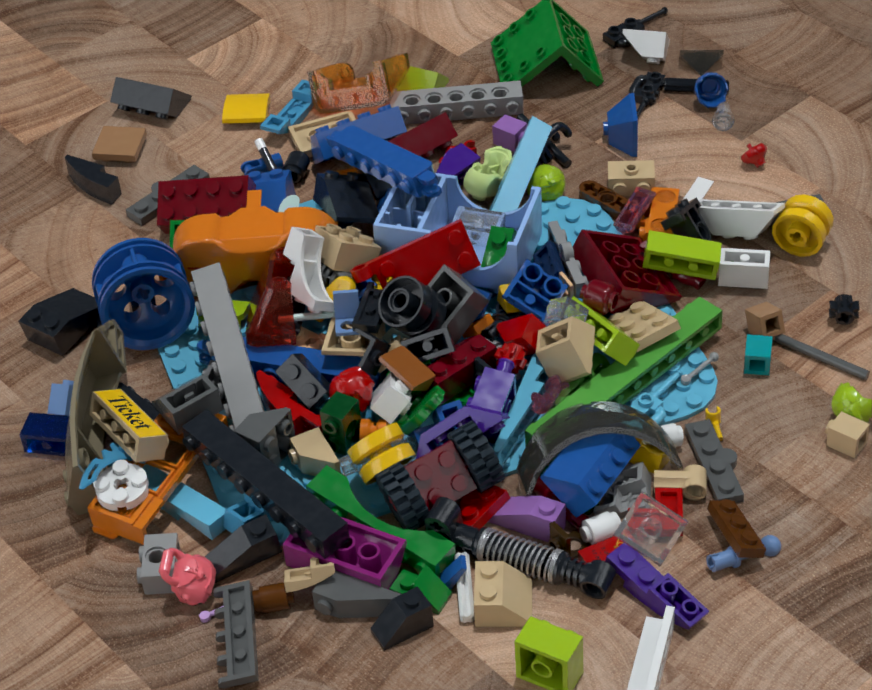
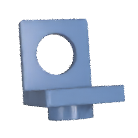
[333,289,360,336]

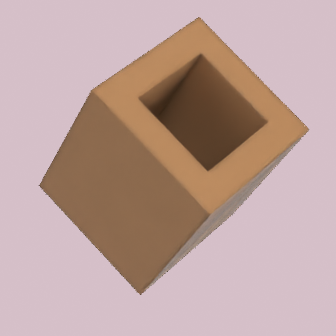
[745,301,785,337]

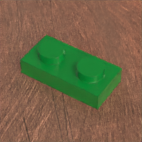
[481,226,517,267]

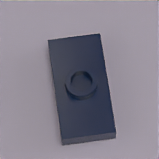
[533,240,566,278]

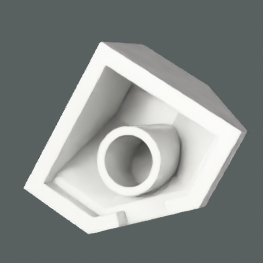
[623,29,670,64]

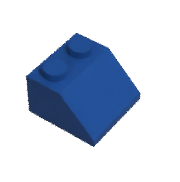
[246,169,296,213]

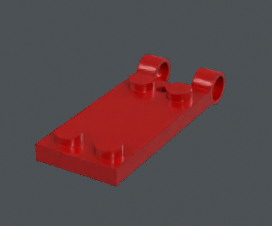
[350,219,481,289]

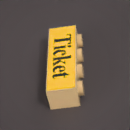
[89,389,169,462]

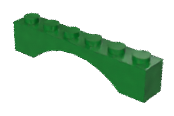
[306,465,456,578]

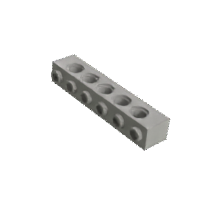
[389,81,524,125]

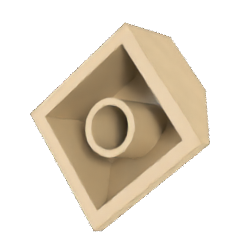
[474,561,533,627]

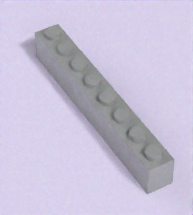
[189,262,264,431]

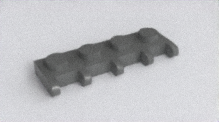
[213,580,259,688]

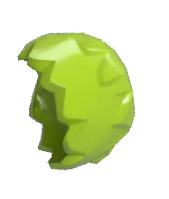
[527,164,566,202]
[831,382,872,423]

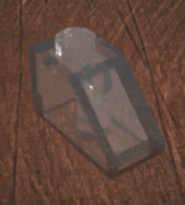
[544,296,589,326]

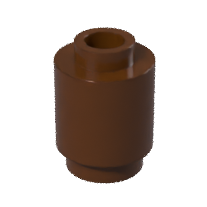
[252,582,295,614]

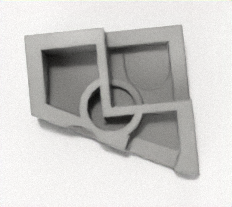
[593,462,652,518]

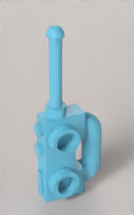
[616,370,682,436]

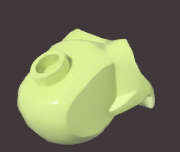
[463,146,512,201]

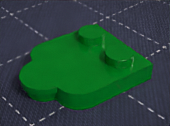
[395,385,445,438]

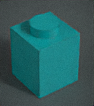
[744,334,773,376]

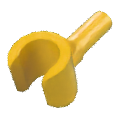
[705,406,723,441]

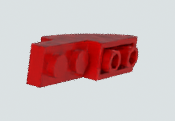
[256,370,323,436]

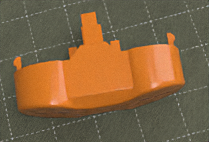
[173,190,338,294]

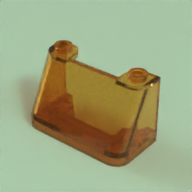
[307,53,410,114]

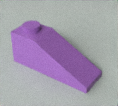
[488,496,566,542]

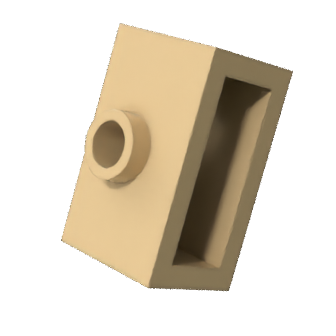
[608,160,655,197]

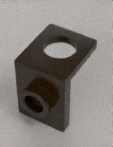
[549,521,592,559]

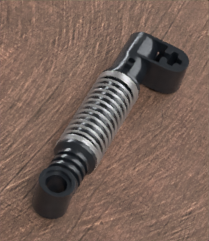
[424,497,616,599]

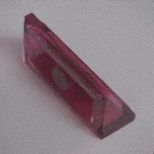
[613,187,656,234]

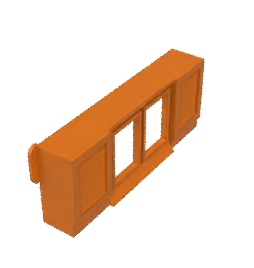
[87,413,229,545]

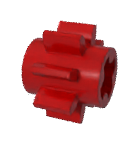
[494,343,527,374]

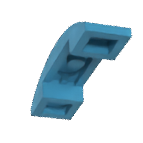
[260,79,322,134]

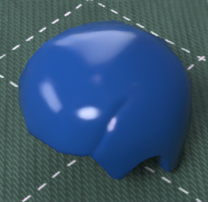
[694,72,728,108]

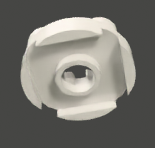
[93,460,149,511]

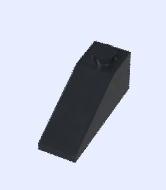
[205,514,282,583]

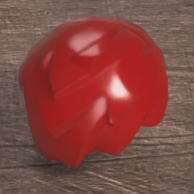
[329,366,375,412]

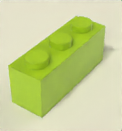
[643,230,722,280]

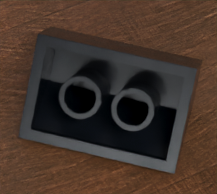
[110,77,192,120]

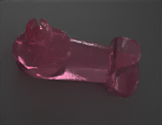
[531,375,569,415]

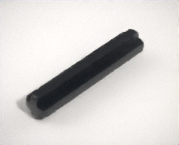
[664,78,729,93]

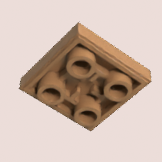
[92,126,147,163]

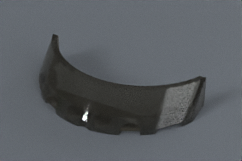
[517,401,683,496]

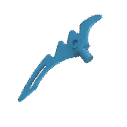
[79,443,146,490]

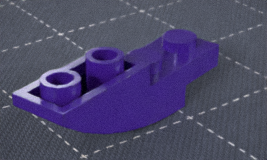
[605,541,709,630]

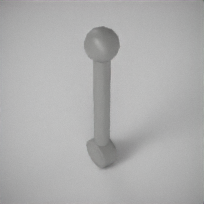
[681,352,719,385]

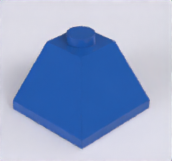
[603,93,638,157]

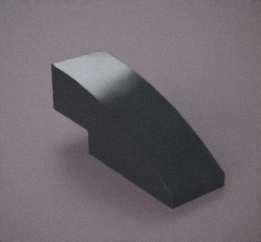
[65,154,122,205]

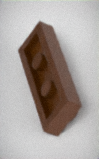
[707,499,766,558]

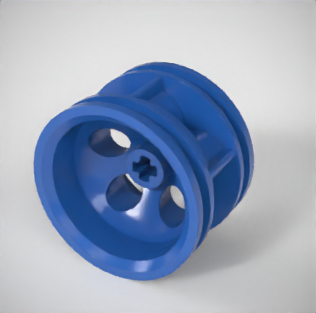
[92,238,195,350]

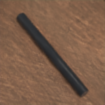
[517,113,572,168]

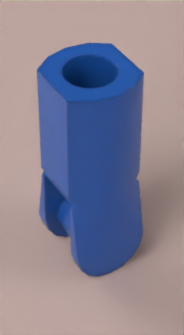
[241,153,284,175]

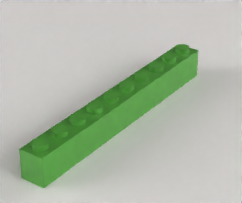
[525,296,723,464]

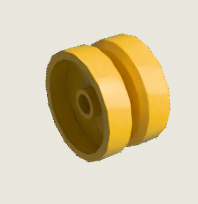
[772,194,834,257]
[347,422,416,485]

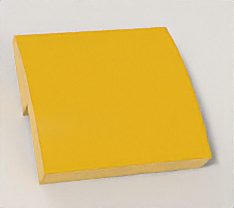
[222,93,271,124]

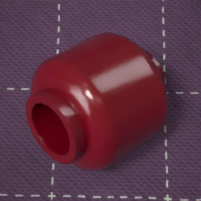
[580,279,619,315]

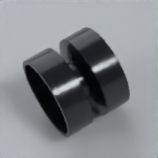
[378,276,447,338]

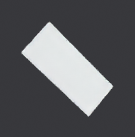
[683,177,714,201]

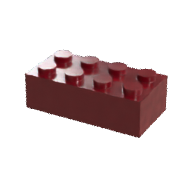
[157,175,256,234]

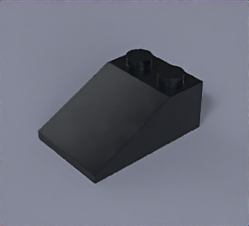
[313,170,379,223]
[18,288,100,356]

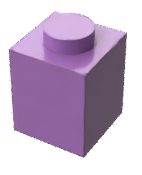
[492,114,527,152]

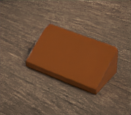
[379,346,436,391]

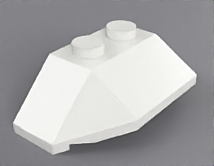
[697,199,785,240]

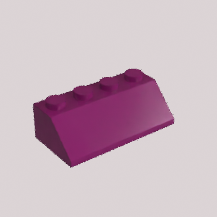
[283,517,407,589]

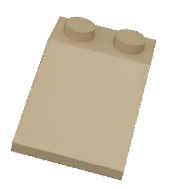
[321,318,386,356]

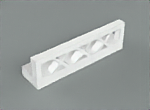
[627,605,675,690]

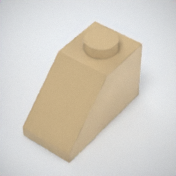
[288,427,341,476]

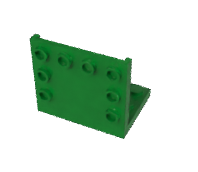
[490,0,604,87]

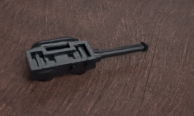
[603,7,668,48]
[629,72,666,118]

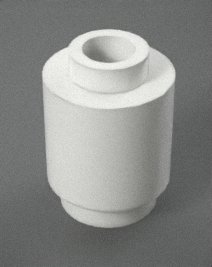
[580,511,623,545]

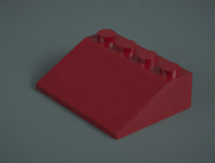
[572,229,682,314]

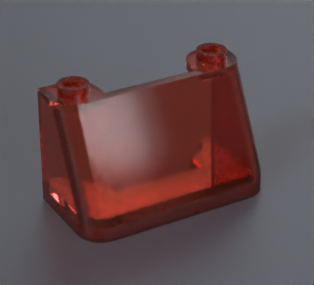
[245,247,297,347]

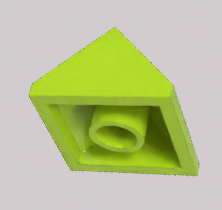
[392,64,449,92]

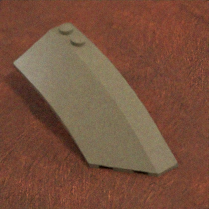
[63,319,127,515]

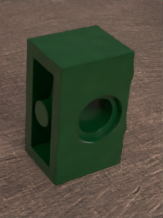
[320,391,361,456]

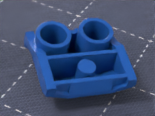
[502,259,568,324]

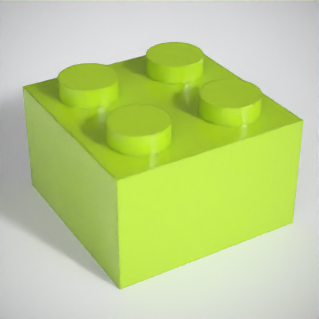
[514,616,584,690]

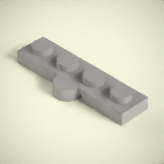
[548,221,588,298]

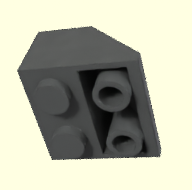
[151,374,223,435]
[234,407,295,467]

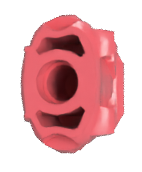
[159,548,216,606]

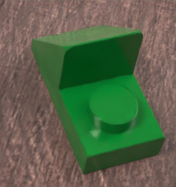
[389,565,452,615]

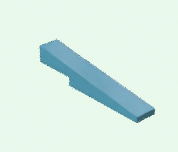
[489,116,552,212]
[493,353,549,466]
[108,463,226,540]

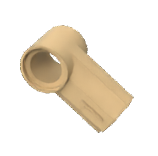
[654,464,707,501]

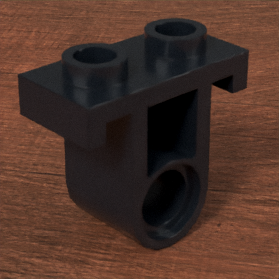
[660,197,711,241]

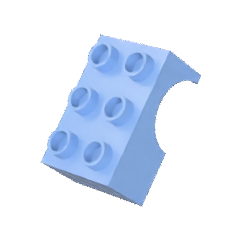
[373,173,542,294]

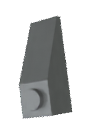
[312,570,401,618]

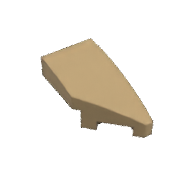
[284,557,335,593]

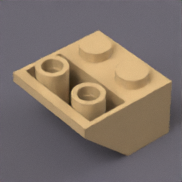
[315,224,382,272]
[536,316,595,387]

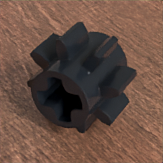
[829,294,860,325]

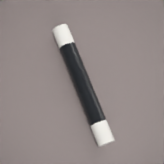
[255,138,277,172]

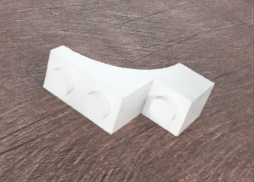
[283,227,334,314]

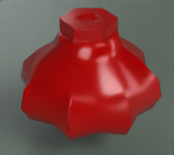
[741,143,767,168]

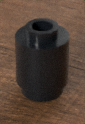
[282,150,310,183]

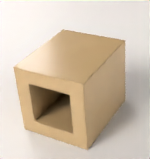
[825,411,870,458]

